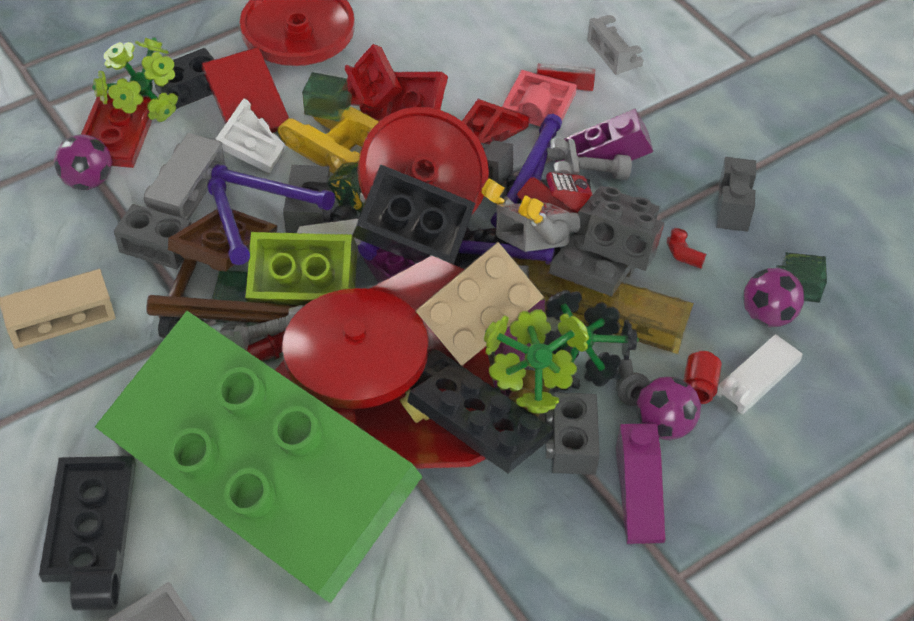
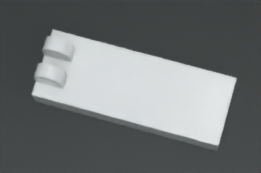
[716,334,803,415]

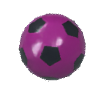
[54,134,112,190]
[743,268,805,327]
[636,376,701,441]

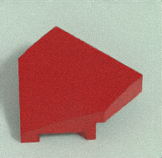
[339,44,402,109]

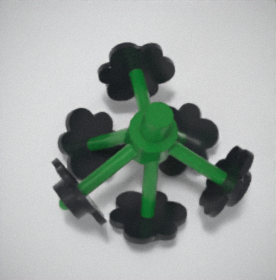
[544,290,639,391]

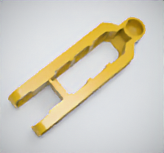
[278,92,378,189]

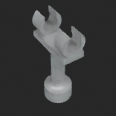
[547,138,632,180]
[219,305,304,350]

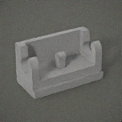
[587,15,643,75]

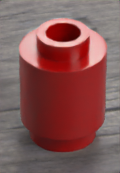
[683,351,722,404]

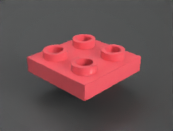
[502,70,577,126]

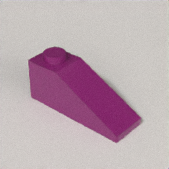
[615,424,666,544]

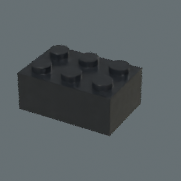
[352,165,476,264]

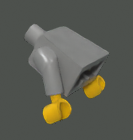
[482,178,580,252]

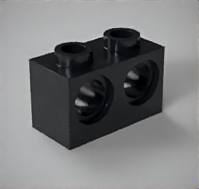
[155,47,215,109]

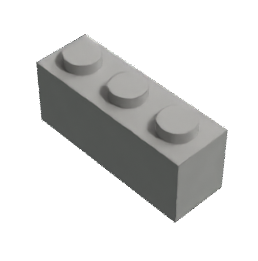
[144,133,225,220]

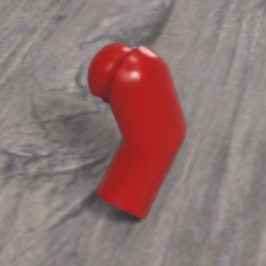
[667,228,707,269]

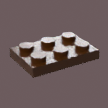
[168,209,278,271]

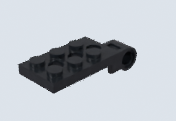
[407,349,554,474]
[39,456,136,611]

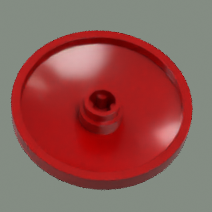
[240,0,355,66]
[358,107,489,216]
[283,288,428,409]

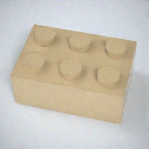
[416,242,544,366]

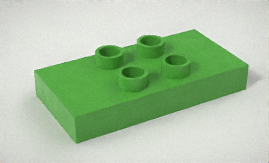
[94,311,422,603]

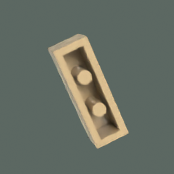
[0,269,116,349]

